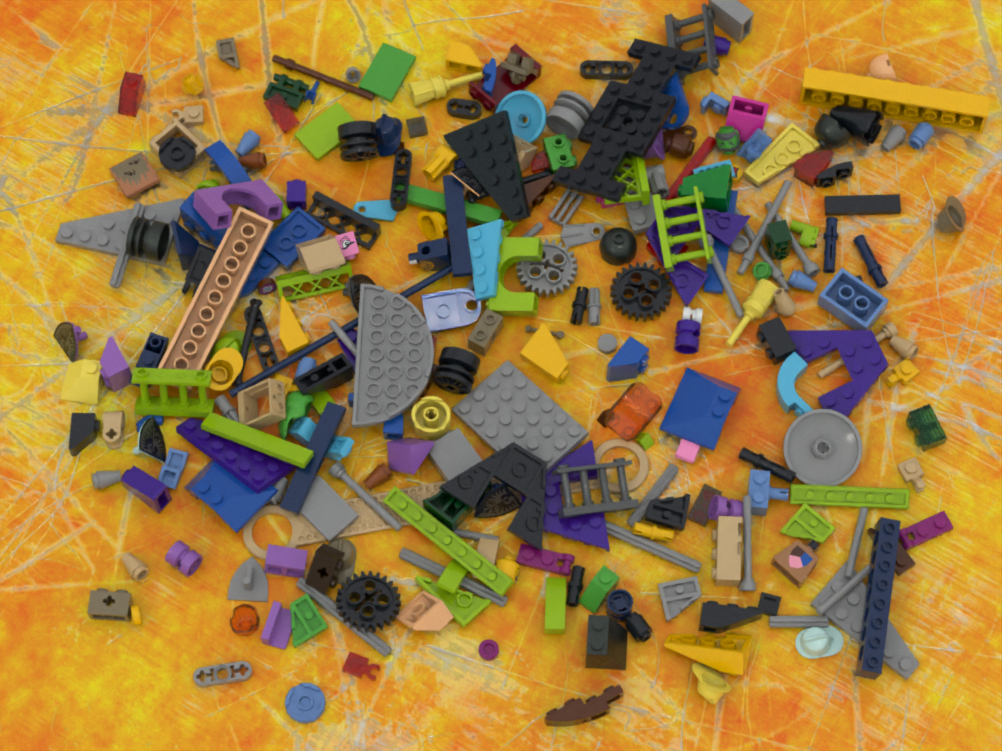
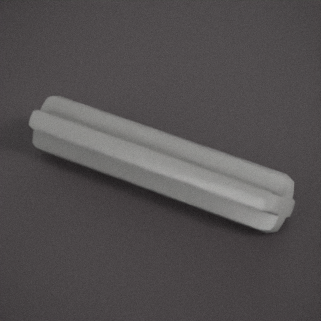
[769,616,829,628]

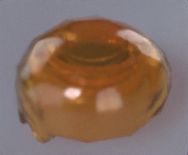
[230,604,261,636]

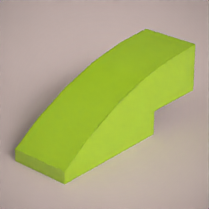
[544,577,566,634]

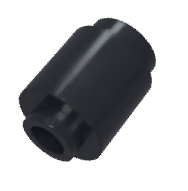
[624,612,652,642]

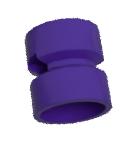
[674,319,701,354]

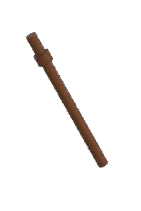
[272,55,374,101]

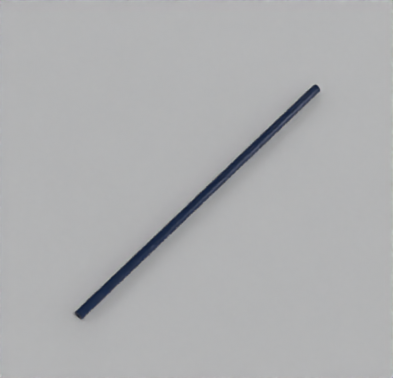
[228,257,471,398]

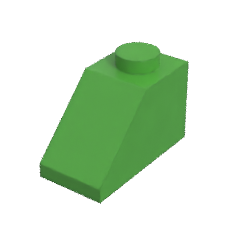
[579,565,620,614]

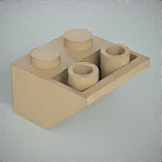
[295,234,346,275]

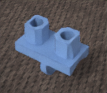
[737,128,772,164]

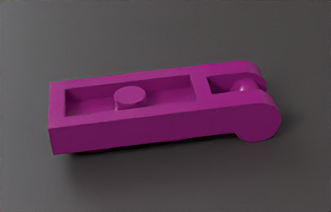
[899,511,954,551]
[516,543,575,577]

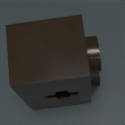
[305,543,345,594]

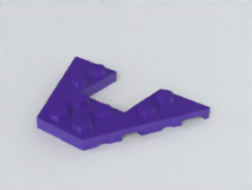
[645,206,750,307]
[787,330,889,417]
[521,440,610,552]

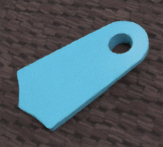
[353,200,397,221]

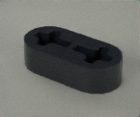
[447,98,481,120]

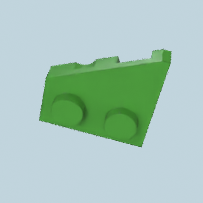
[290,594,328,648]

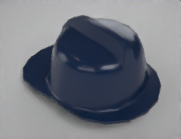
[374,114,402,157]

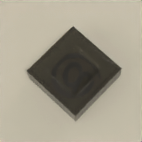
[406,116,428,139]

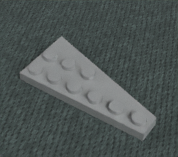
[810,560,919,681]

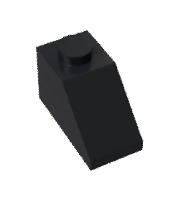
[69,413,101,456]

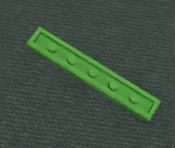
[395,184,502,224]

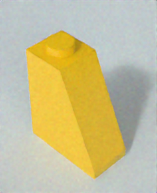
[520,323,570,384]

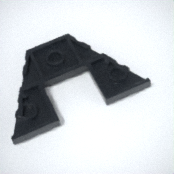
[439,442,547,551]

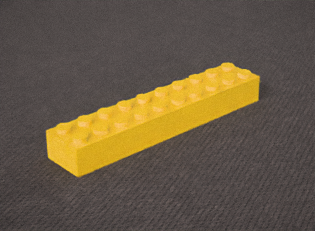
[799,67,991,134]

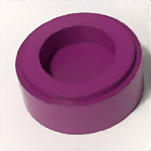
[479,640,499,661]

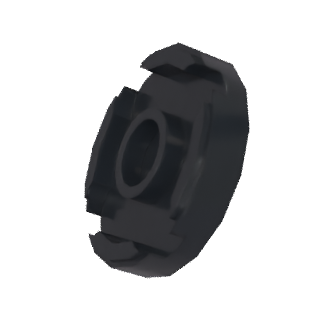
[159,136,196,172]

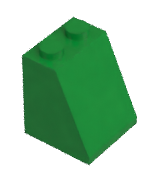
[678,164,733,213]

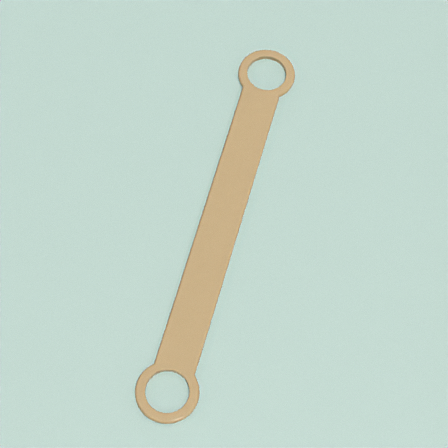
[243,438,649,560]

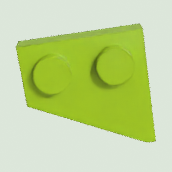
[780,503,836,544]

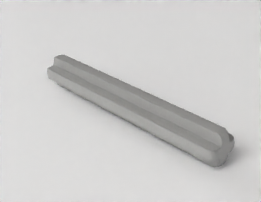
[627,463,679,528]

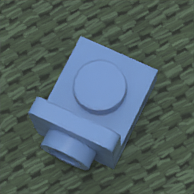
[700,92,730,116]

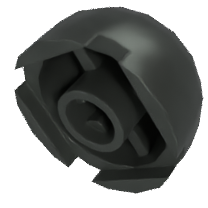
[814,113,852,149]
[599,227,637,266]

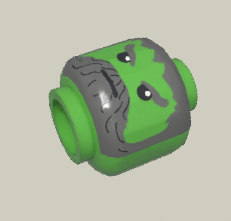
[715,126,740,155]

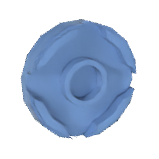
[285,683,326,724]

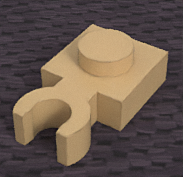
[171,105,204,126]

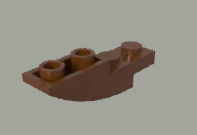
[545,685,624,727]

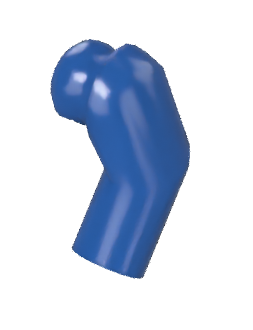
[136,415,164,433]

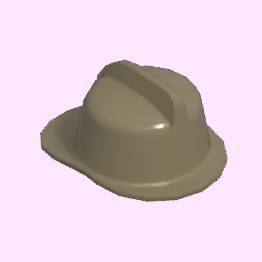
[937,196,966,234]
[328,538,356,584]

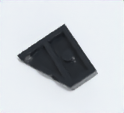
[645,494,691,531]

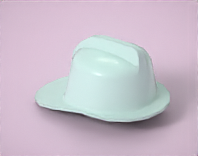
[795,625,844,659]

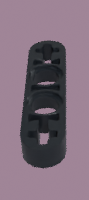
[390,149,412,212]
[244,306,279,371]

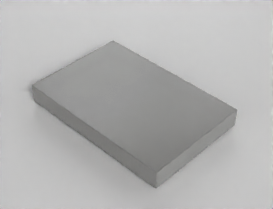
[300,475,359,543]

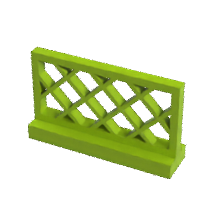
[604,156,650,205]

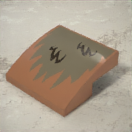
[109,151,160,199]

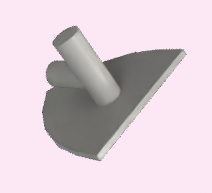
[227,557,268,602]

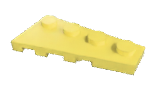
[744,123,821,186]

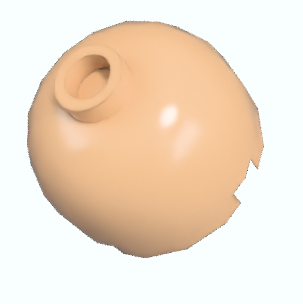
[867,52,898,82]

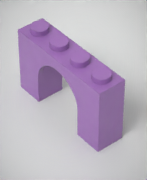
[193,179,283,230]

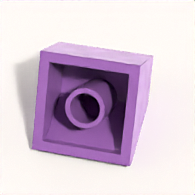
[99,336,132,392]

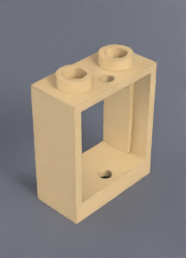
[149,120,208,179]
[238,378,286,430]

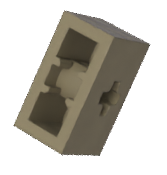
[468,308,503,357]
[87,588,133,622]

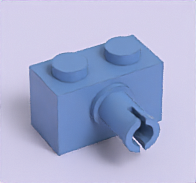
[747,469,789,516]

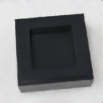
[758,592,781,616]

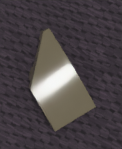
[216,37,240,69]

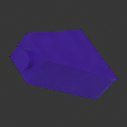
[121,466,172,514]

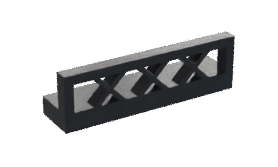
[306,191,381,250]

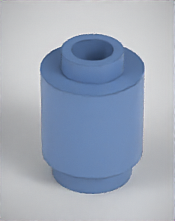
[908,122,934,150]
[294,357,317,379]

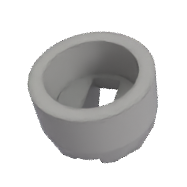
[345,66,361,83]

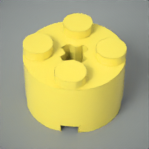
[411,396,451,441]

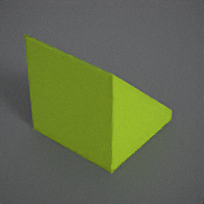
[634,431,655,451]

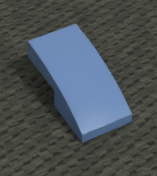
[158,448,189,490]

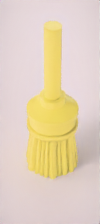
[408,71,483,106]
[725,279,778,347]

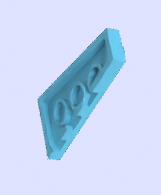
[467,219,504,301]

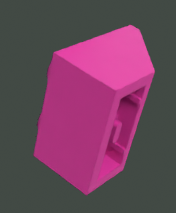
[725,95,769,143]

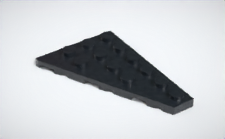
[444,110,531,223]

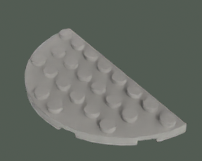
[352,283,434,428]

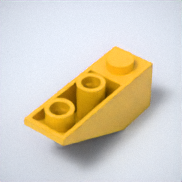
[279,296,311,357]

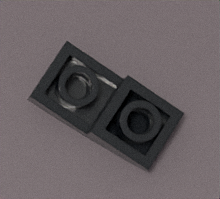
[815,161,854,188]

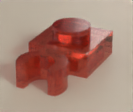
[342,652,380,681]

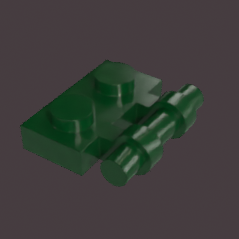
[263,73,310,112]

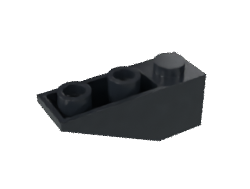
[699,601,763,634]

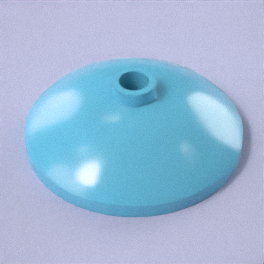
[495,90,547,143]

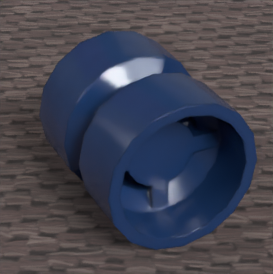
[606,589,633,622]

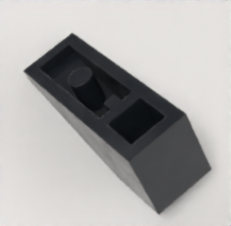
[293,352,353,395]

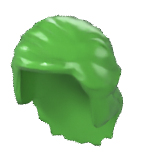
[279,391,314,441]

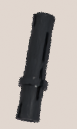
[738,447,796,484]

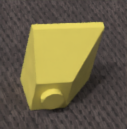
[60,359,104,406]

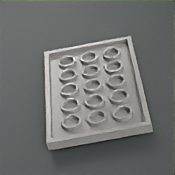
[452,360,589,474]

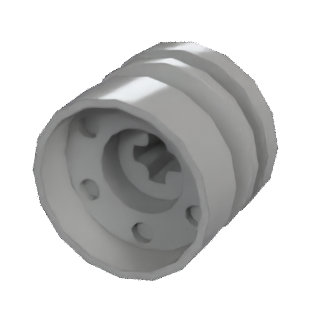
[546,90,593,139]

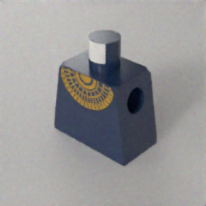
[408,238,452,271]

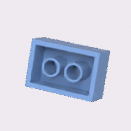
[817,268,889,330]

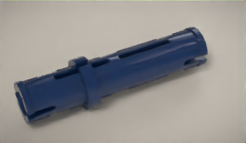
[823,217,839,273]
[853,235,888,288]

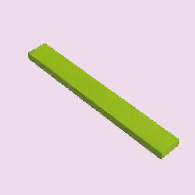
[383,486,514,597]

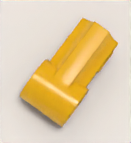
[422,144,459,181]

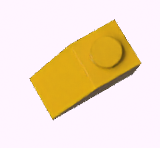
[446,41,482,74]

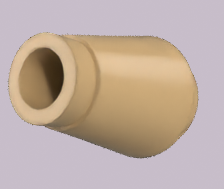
[773,288,796,316]
[889,335,919,360]
[121,552,149,581]

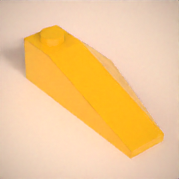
[664,633,752,676]

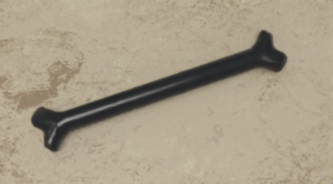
[467,168,553,204]
[232,298,263,386]

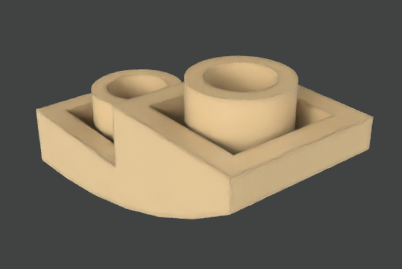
[473,538,500,578]

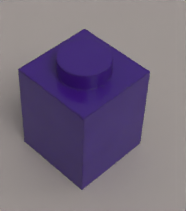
[286,179,307,210]

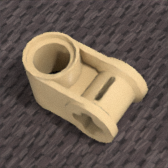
[103,411,125,450]

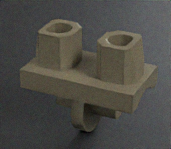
[500,52,538,84]

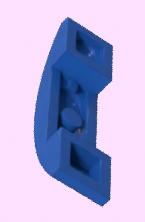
[204,140,252,210]

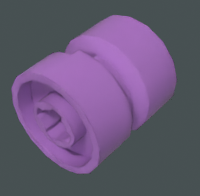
[708,495,743,521]
[165,540,203,577]

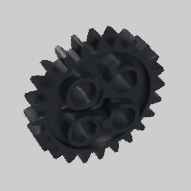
[610,262,672,322]
[336,571,401,633]

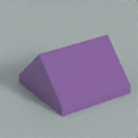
[387,437,435,475]

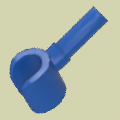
[304,81,320,104]

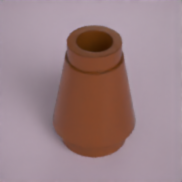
[238,151,267,170]
[364,463,393,490]

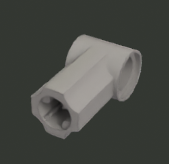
[645,164,669,199]

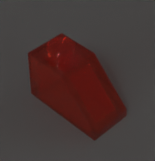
[118,71,146,117]
[793,150,834,188]

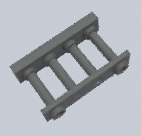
[665,3,720,86]
[551,458,639,519]

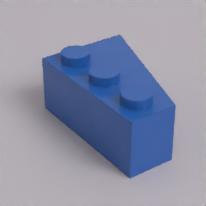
[179,191,228,250]

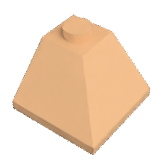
[396,590,454,631]

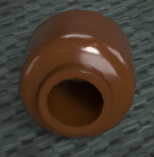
[666,133,695,159]

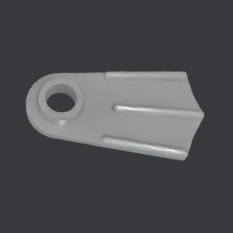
[560,223,605,248]

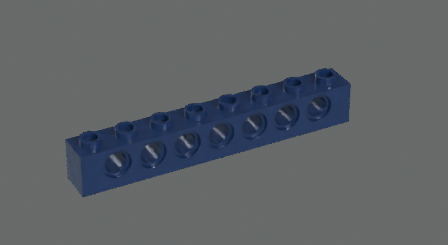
[855,517,901,680]

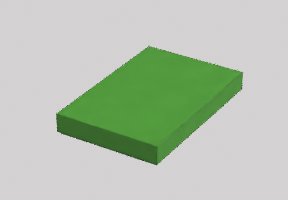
[359,43,416,103]

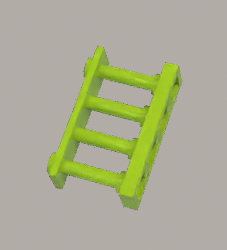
[652,186,715,272]
[131,367,215,418]

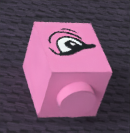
[334,231,359,261]

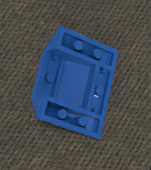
[659,368,741,451]
[184,460,278,533]

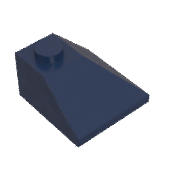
[171,221,200,271]

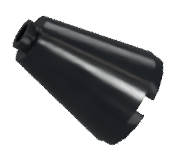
[829,105,884,147]

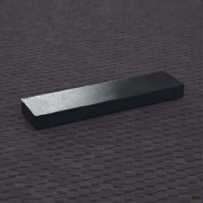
[824,194,901,216]

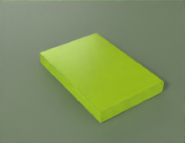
[294,102,355,161]

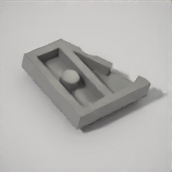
[658,576,702,622]

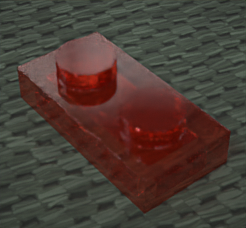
[264,92,300,134]

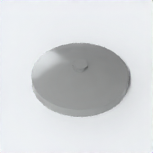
[783,409,862,486]

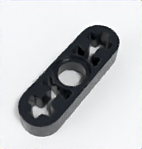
[580,60,633,80]

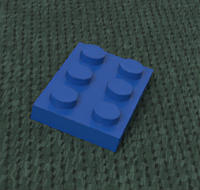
[263,206,326,270]

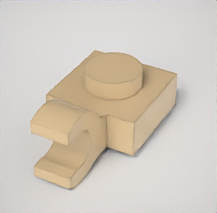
[897,457,926,493]

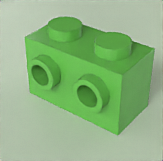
[543,133,577,174]

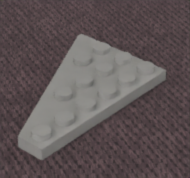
[55,199,185,267]

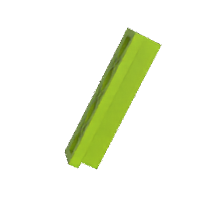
[275,260,353,301]

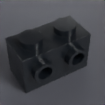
[756,317,797,365]

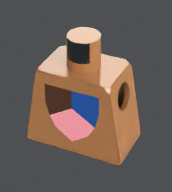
[771,539,820,589]

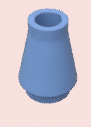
[235,129,261,157]
[788,270,817,292]

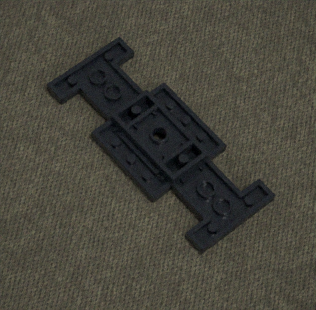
[552,38,701,203]

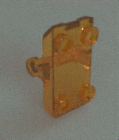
[604,382,662,442]

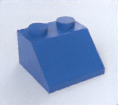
[606,336,650,382]

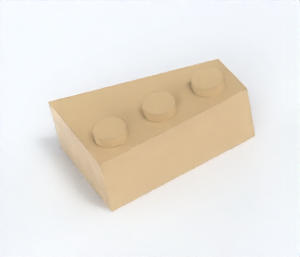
[711,516,743,587]

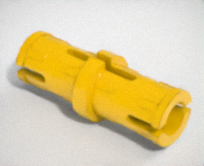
[632,522,674,543]

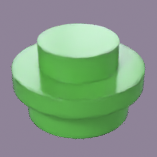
[753,262,772,280]

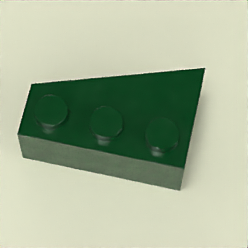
[423,480,492,532]

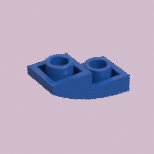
[482,58,496,97]

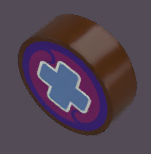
[257,278,277,295]

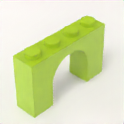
[486,237,544,316]

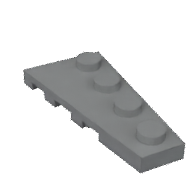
[616,165,656,234]

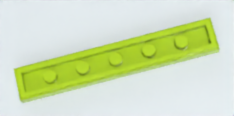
[201,412,314,469]
[789,484,910,509]

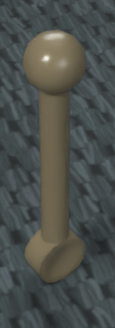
[525,325,564,339]

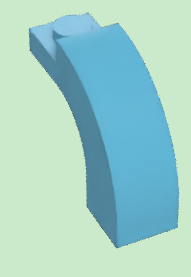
[776,351,813,417]
[288,417,355,461]

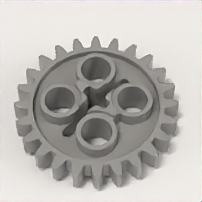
[516,239,578,298]

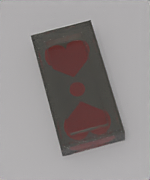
[687,484,722,527]

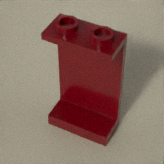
[469,44,542,114]

